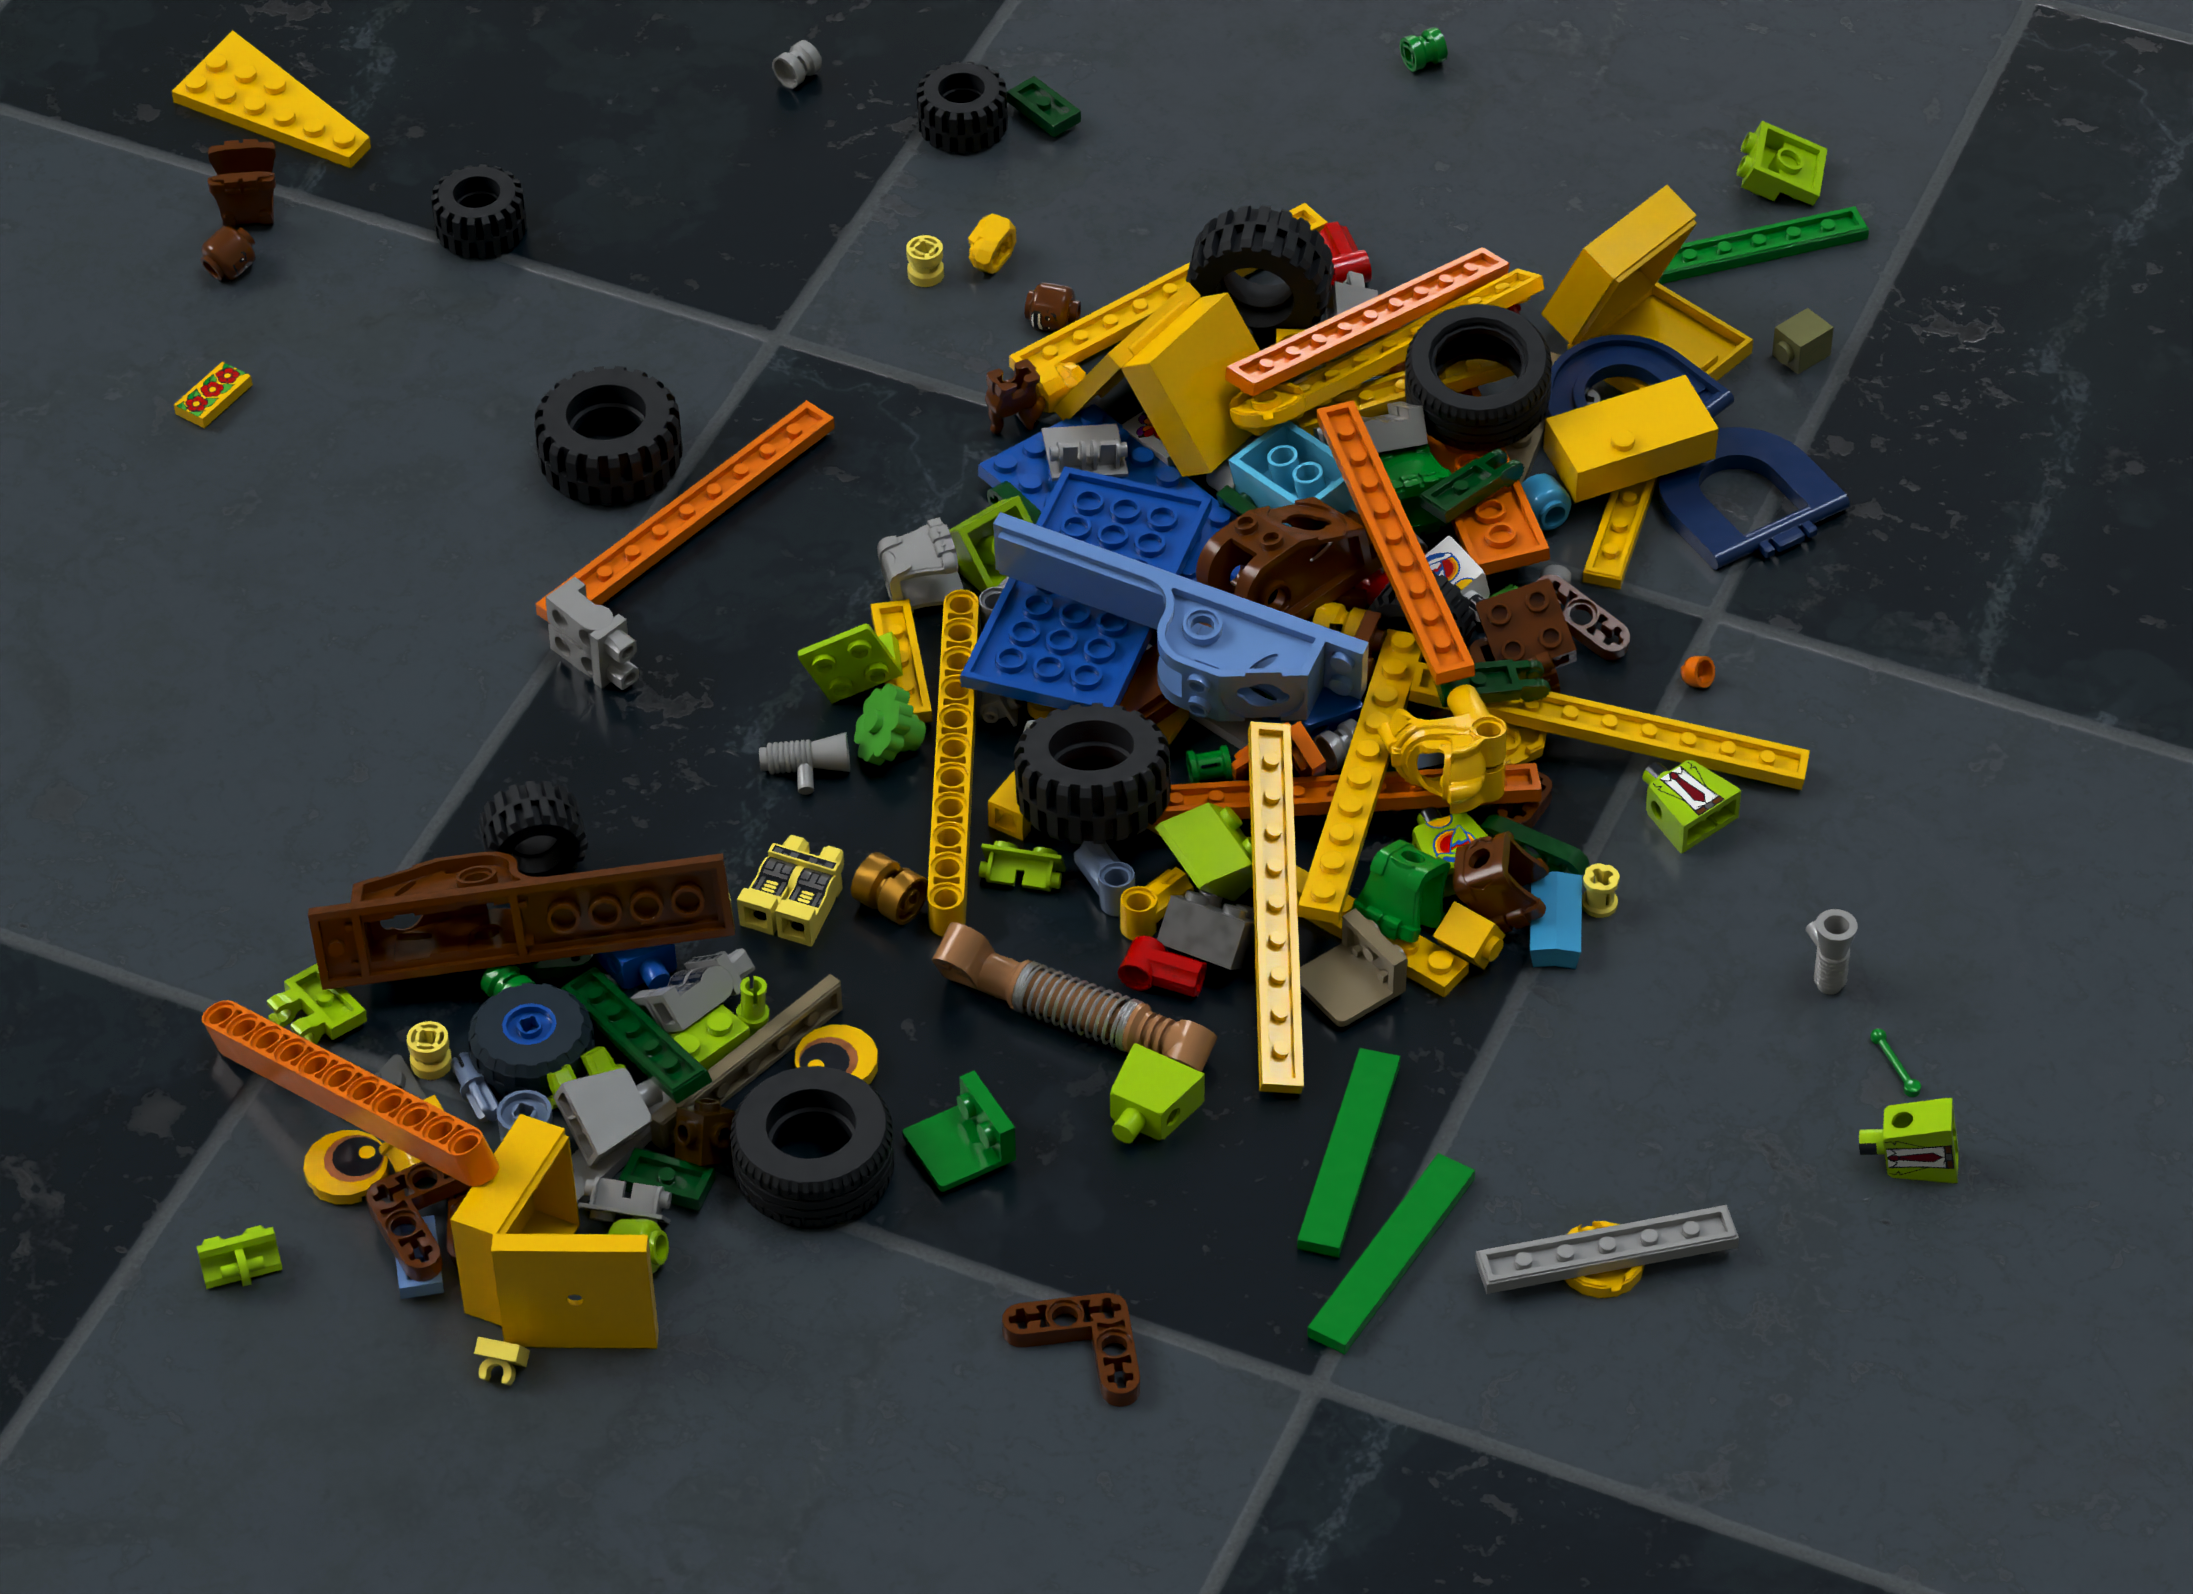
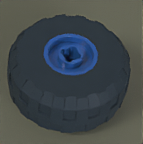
[468,983,595,1098]

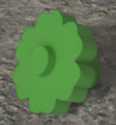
[854,683,926,766]

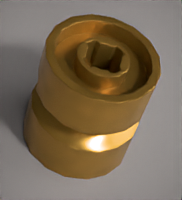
[851,852,928,925]

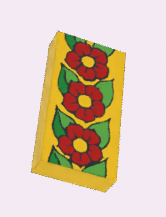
[174,362,253,428]

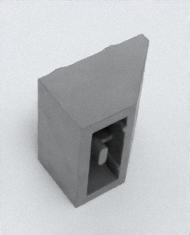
[1157,890,1255,970]

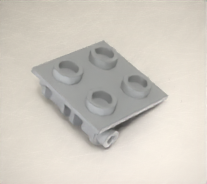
[1041,424,1129,481]

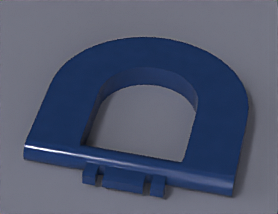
[1545,334,1734,418]
[1657,427,1850,570]

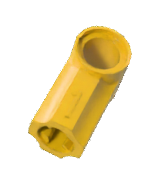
[1120,867,1194,940]

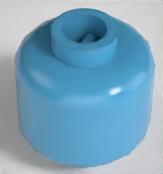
[1521,473,1572,531]

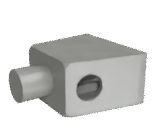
[553,1068,663,1167]

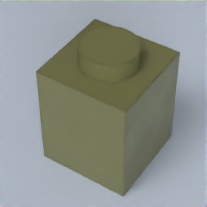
[1772,308,1834,374]

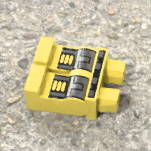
[737,835,844,947]

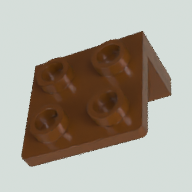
[1475,578,1577,668]

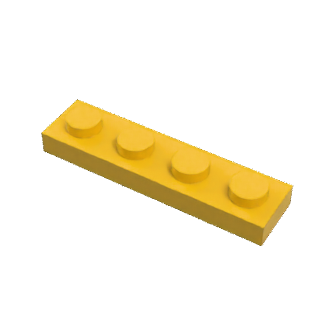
[871,599,932,723]

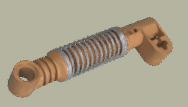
[932,922,1218,1072]

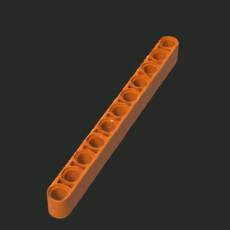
[202,1000,499,1187]

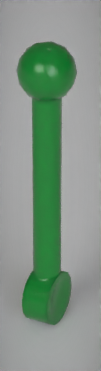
[1870,1028,1921,1097]

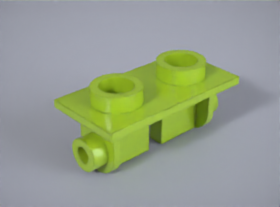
[979,841,1066,892]

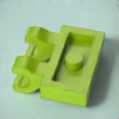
[267,963,367,1044]

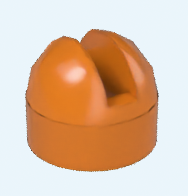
[1680,656,1715,688]

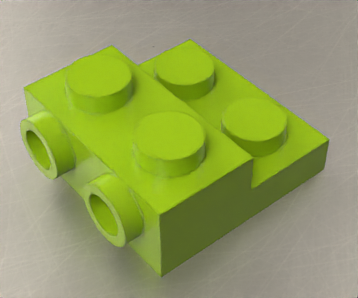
[1736,121,1827,206]

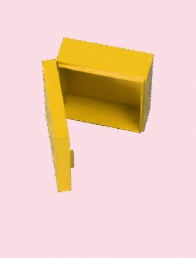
[1541,185,1753,393]
[1053,282,1271,477]
[450,1114,659,1348]

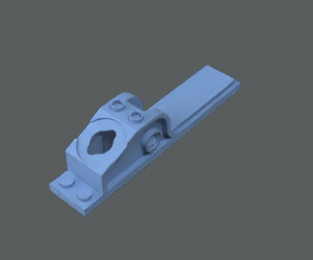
[993,512,1369,721]

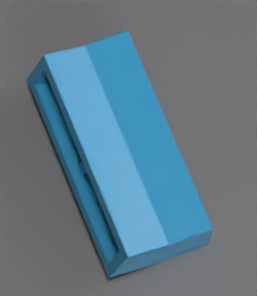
[1530,872,1582,969]

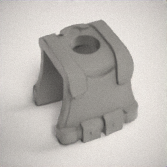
[877,517,963,613]

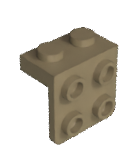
[1300,908,1408,1027]

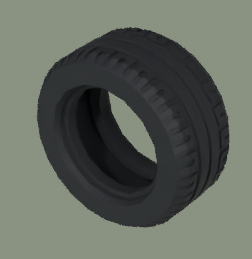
[1405,304,1552,452]

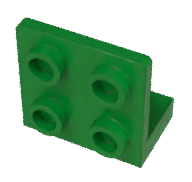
[902,1071,1016,1192]

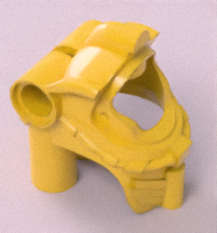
[1377,684,1507,814]

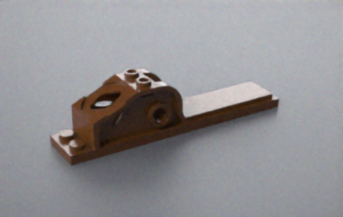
[1061,497,1383,725]
[308,852,735,990]

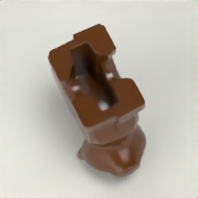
[985,359,1046,434]

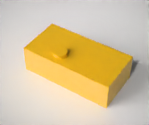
[1543,375,1719,503]

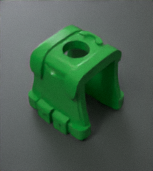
[1379,444,1452,536]
[1351,839,1451,943]

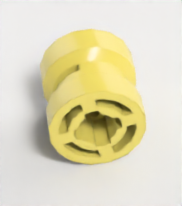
[906,235,944,287]
[407,1021,452,1080]

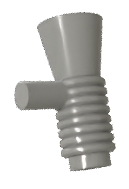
[759,732,850,795]
[1805,909,1858,995]

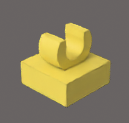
[474,1337,530,1386]

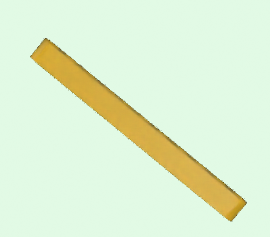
[927,589,980,936]

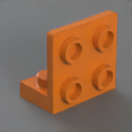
[1231,721,1326,781]

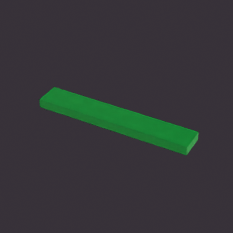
[1659,206,1869,284]
[1297,1048,1401,1258]
[1307,1153,1475,1355]

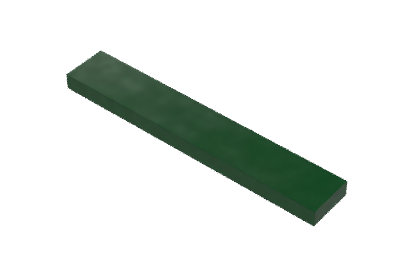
[561,967,713,1104]

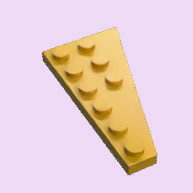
[171,30,371,168]

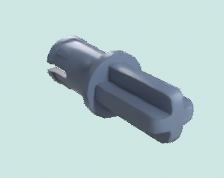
[450,1052,499,1123]

